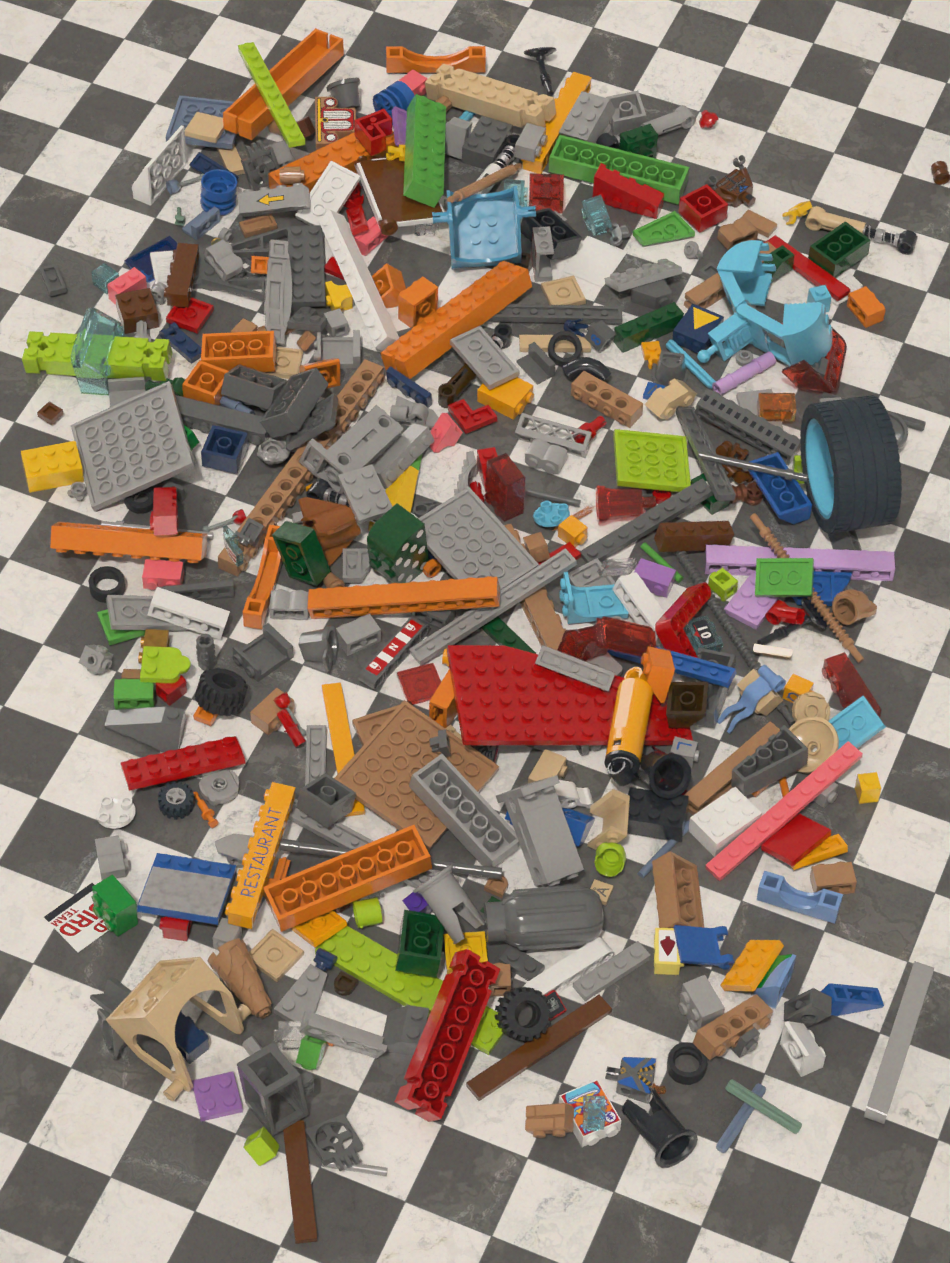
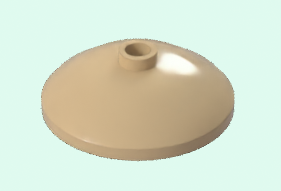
[789,717,839,774]

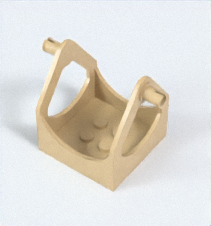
[106,957,251,1101]

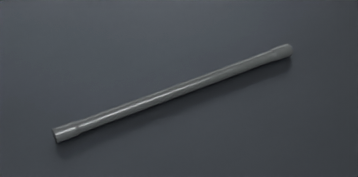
[279,838,502,880]

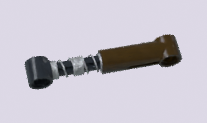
[438,324,512,408]

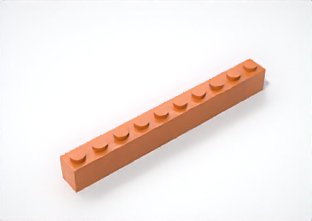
[307,576,500,619]

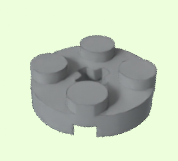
[199,769,239,806]

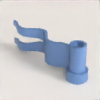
[717,665,786,734]

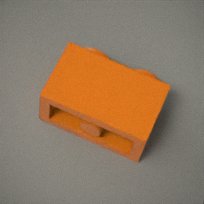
[847,286,886,328]

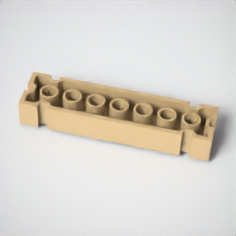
[425,64,556,128]

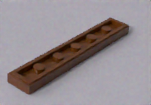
[283,1120,317,1244]

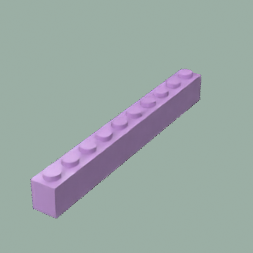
[705,545,895,581]

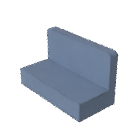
[182,206,220,240]

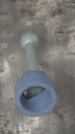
[166,174,204,194]

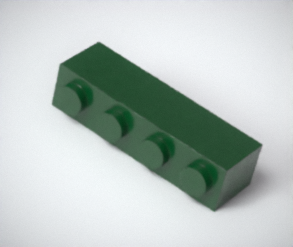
[613,302,684,353]

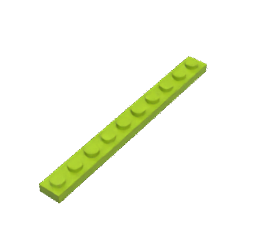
[238,42,305,148]

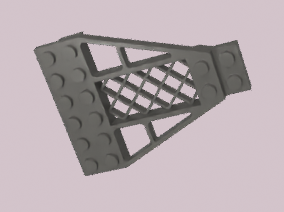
[193,225,325,312]

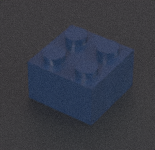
[201,425,248,474]

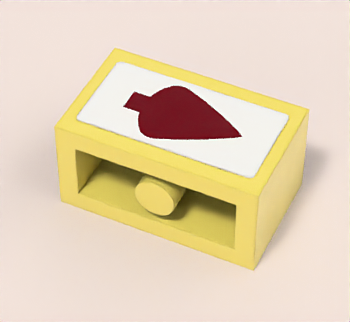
[654,928,684,975]

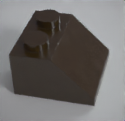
[666,682,709,728]

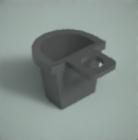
[326,77,361,109]
[652,351,689,387]
[298,625,338,671]

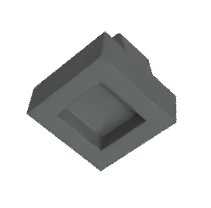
[429,729,451,757]

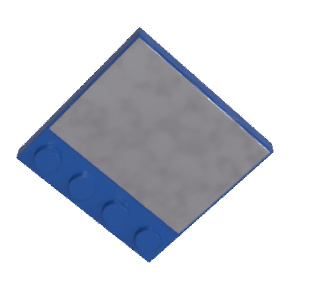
[137,853,236,925]

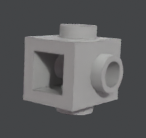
[78,644,113,674]

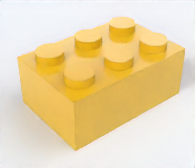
[21,441,84,493]

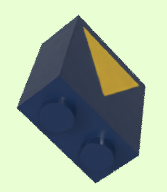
[672,303,724,353]

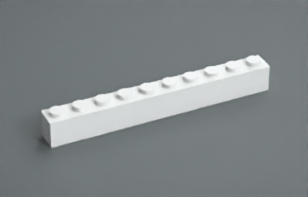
[319,210,399,351]

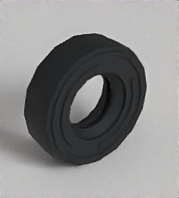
[124,486,154,514]

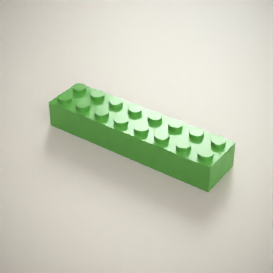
[403,94,446,208]
[548,135,689,204]

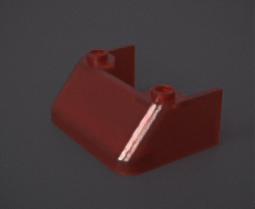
[782,327,847,393]

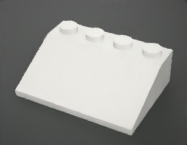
[132,125,187,206]

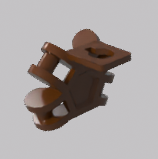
[716,441,754,483]

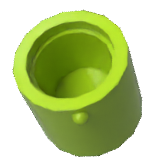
[352,897,382,928]

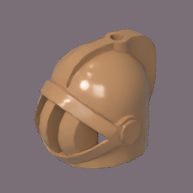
[832,589,877,625]

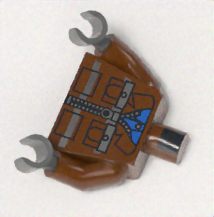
[705,155,756,208]

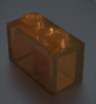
[757,393,796,421]

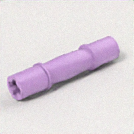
[712,351,776,395]

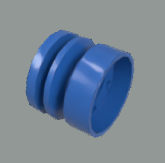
[372,81,415,125]
[200,169,237,215]

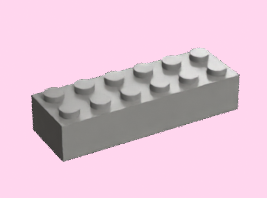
[409,754,520,867]

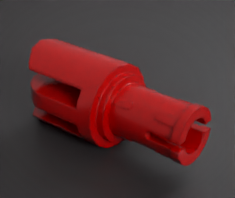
[571,416,606,444]

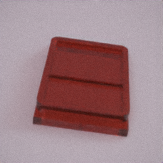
[596,616,656,657]

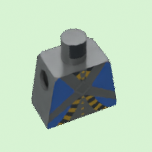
[605,1057,656,1104]

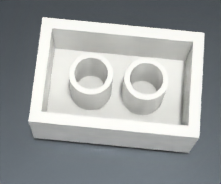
[689,787,762,857]

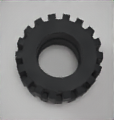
[195,668,248,716]
[495,987,552,1041]

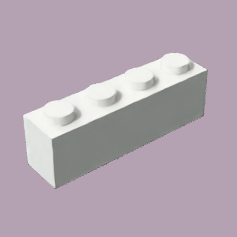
[612,572,665,646]
[147,587,230,640]

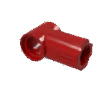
[765,600,805,625]

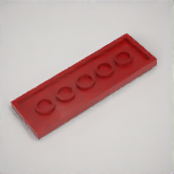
[120,736,246,791]

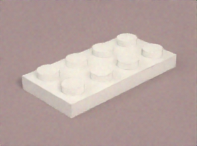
[295,161,361,232]

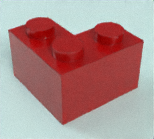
[354,109,392,156]

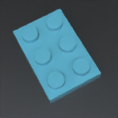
[828,696,886,750]

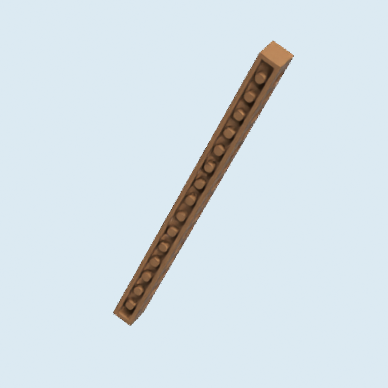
[218,359,385,577]

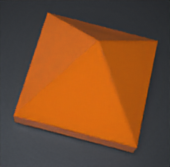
[251,256,269,275]

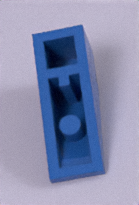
[821,983,884,1016]

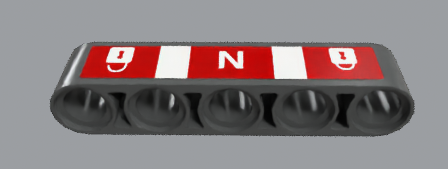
[358,616,430,690]

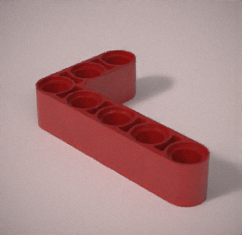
[655,582,711,658]

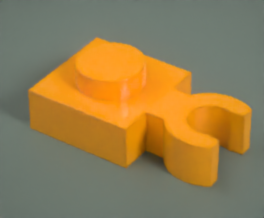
[641,341,661,369]

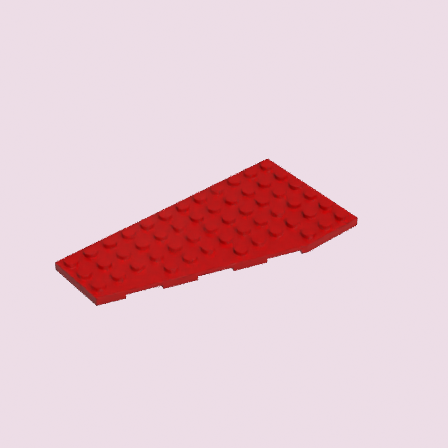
[447,645,693,745]

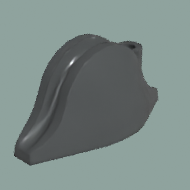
[97,1008,127,1060]

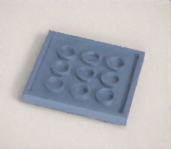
[166,95,237,149]

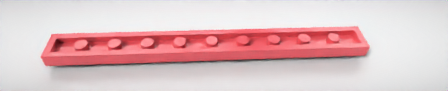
[705,741,863,881]

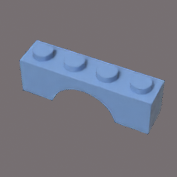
[756,871,843,924]

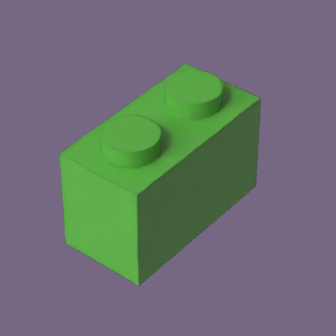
[114,678,155,710]

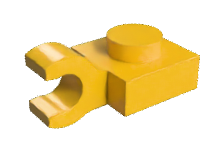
[386,144,405,161]
[782,201,812,225]

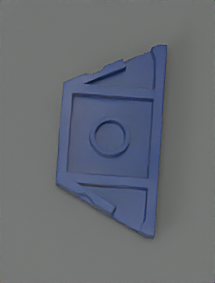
[792,571,852,606]

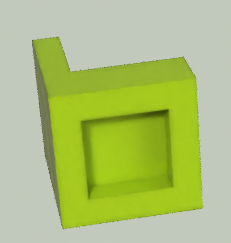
[244,1126,279,1166]

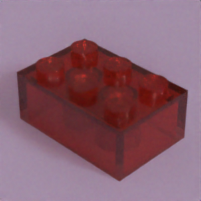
[484,453,525,522]

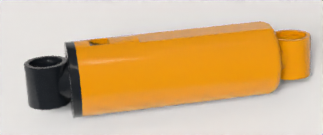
[604,667,653,786]

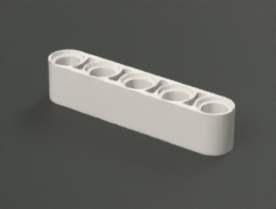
[523,937,614,996]

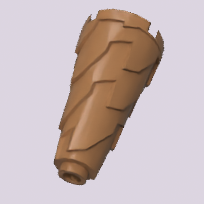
[207,938,272,1019]

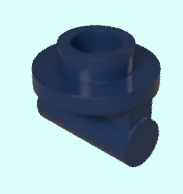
[313,948,338,971]

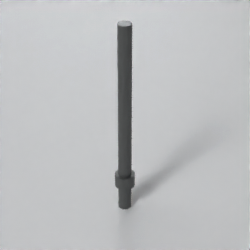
[698,451,808,482]

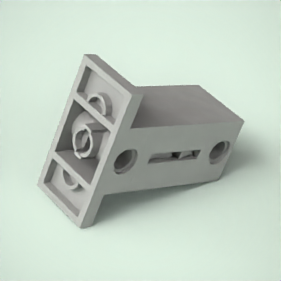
[299,405,404,494]
[496,775,584,887]

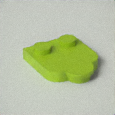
[140,646,191,683]

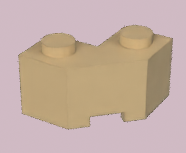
[645,378,697,420]

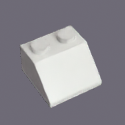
[780,1021,826,1077]

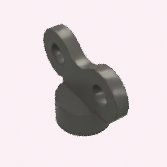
[607,223,631,246]

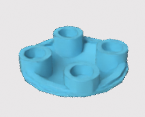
[533,501,570,527]

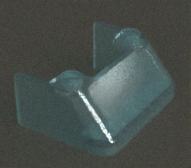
[71,308,125,395]

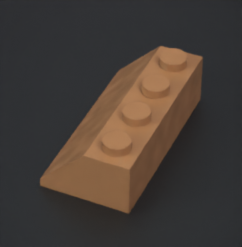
[652,851,705,928]

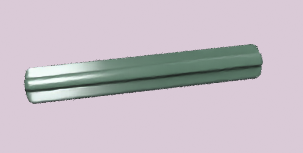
[725,1079,802,1134]

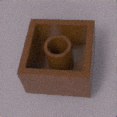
[115,288,159,334]

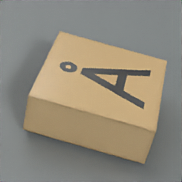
[590,879,613,905]

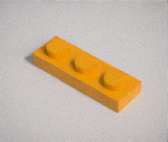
[791,834,848,870]

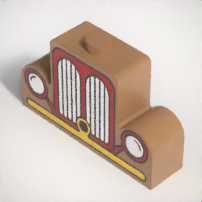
[315,97,356,150]

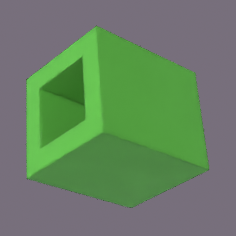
[296,1035,327,1070]

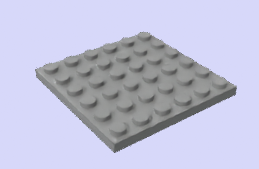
[71,381,195,511]

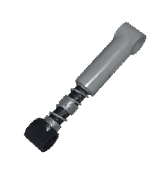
[596,105,696,149]

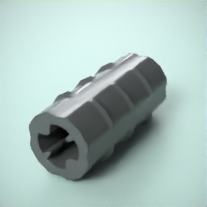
[196,634,216,671]

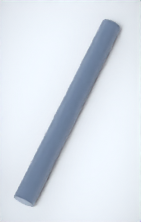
[637,821,690,878]

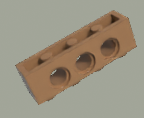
[571,371,643,428]
[693,994,773,1060]

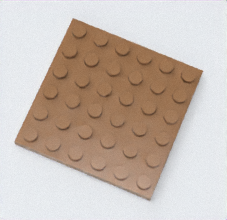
[334,700,499,851]

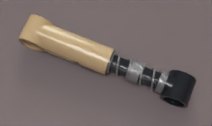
[805,206,918,255]

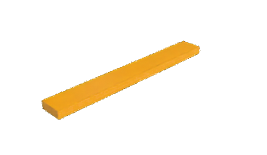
[322,682,365,817]

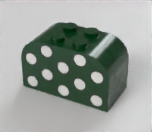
[367,503,429,583]

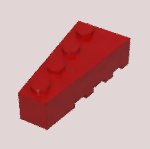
[592,163,664,219]
[150,487,179,536]

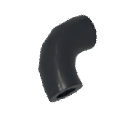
[562,357,612,381]

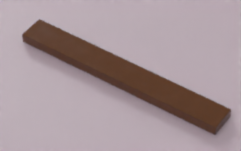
[466,994,612,1101]

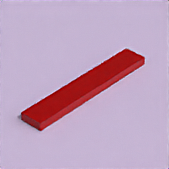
[764,235,851,301]

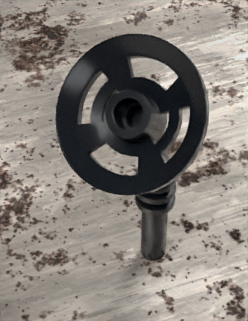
[524,47,557,96]
[757,597,827,645]

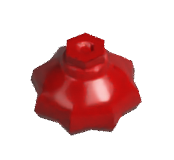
[699,110,719,128]

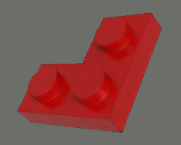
[448,399,497,434]

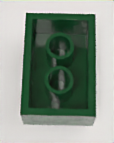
[808,221,871,278]
[272,521,331,586]
[395,910,444,978]

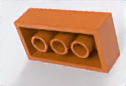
[201,331,276,372]

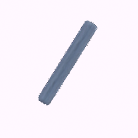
[716,1083,766,1153]

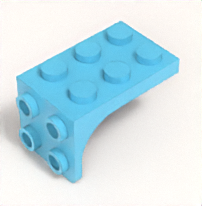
[559,572,629,624]

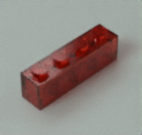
[822,652,882,718]

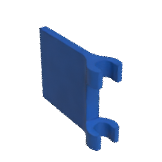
[673,925,734,970]

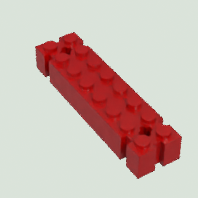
[394,949,501,1122]

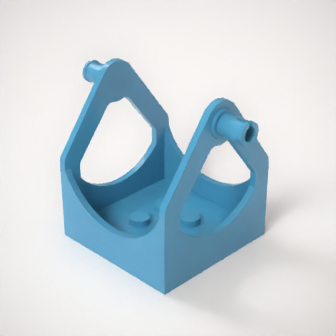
[432,186,536,268]

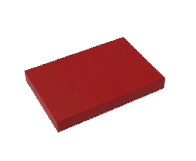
[761,814,831,867]

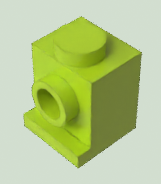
[708,568,738,602]

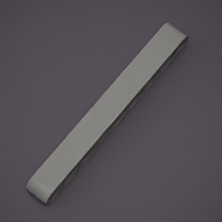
[864,961,934,1124]

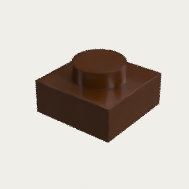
[37,401,63,425]

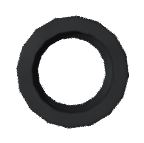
[548,331,582,367]
[88,566,125,603]
[667,1042,707,1085]

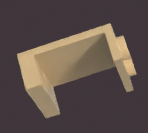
[587,789,630,850]

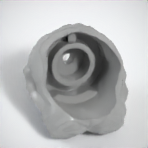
[257,439,290,465]

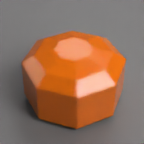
[423,559,441,578]

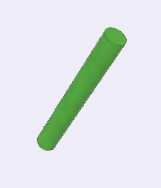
[640,542,683,583]

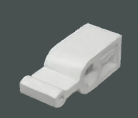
[554,780,594,808]

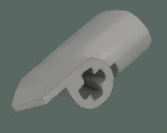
[390,396,439,428]
[215,833,254,868]

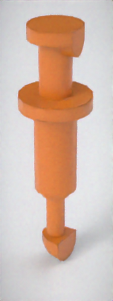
[193,791,218,828]

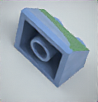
[753,954,796,1009]

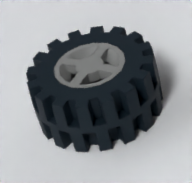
[158,781,195,820]

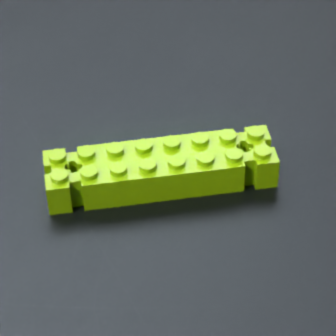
[22,331,173,381]

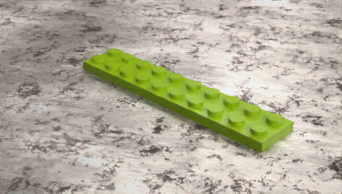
[315,926,504,1055]

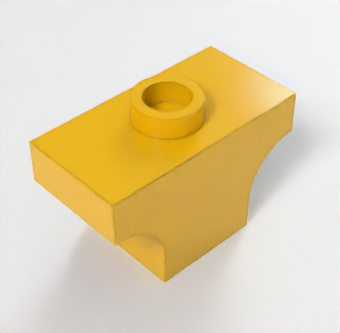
[325,281,353,313]

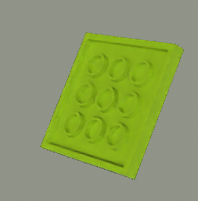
[613,429,691,492]

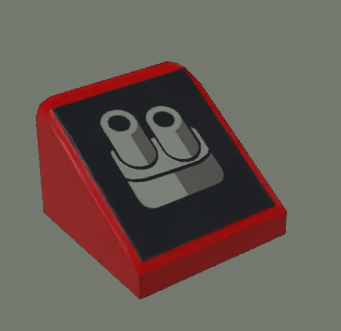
[544,990,567,1021]

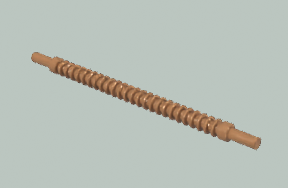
[447,163,522,203]
[750,513,864,663]

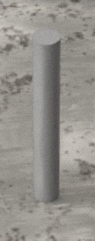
[322,1162,388,1176]

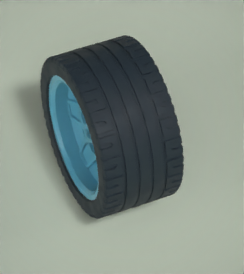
[800,395,902,534]

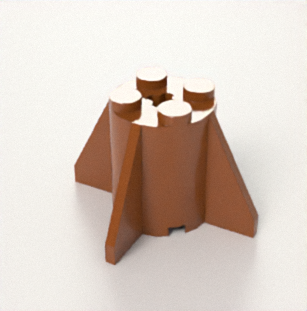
[298,497,361,567]

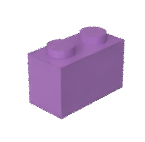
[634,558,676,598]

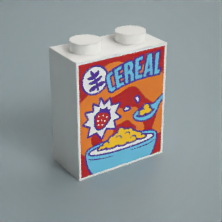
[559,1079,621,1147]

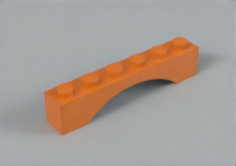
[386,46,486,73]
[243,525,282,629]

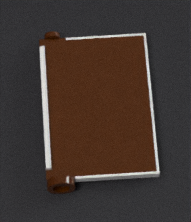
[355,155,444,236]

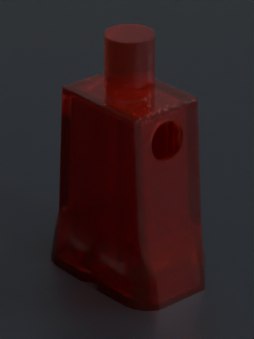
[595,485,656,524]
[557,624,620,661]

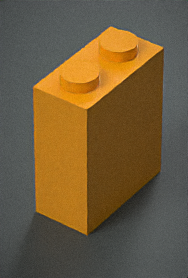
[477,377,534,420]

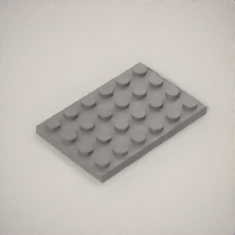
[418,487,539,590]

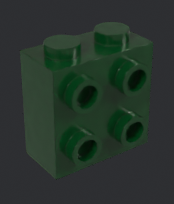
[619,124,658,159]

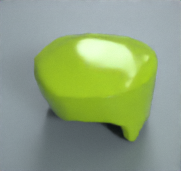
[594,842,626,877]

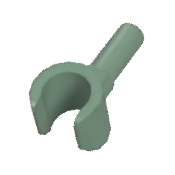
[175,207,186,226]

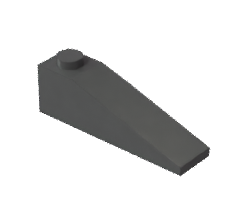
[105,706,186,752]

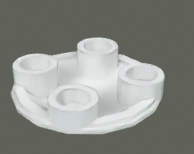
[96,796,135,829]

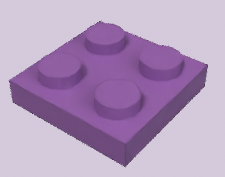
[192,1071,243,1122]

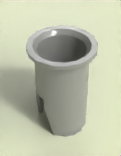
[413,864,486,944]

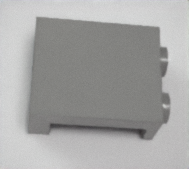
[314,330,360,369]

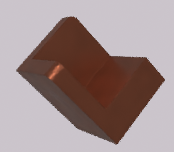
[296,116,316,138]

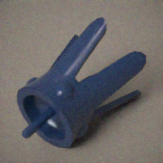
[564,318,589,337]

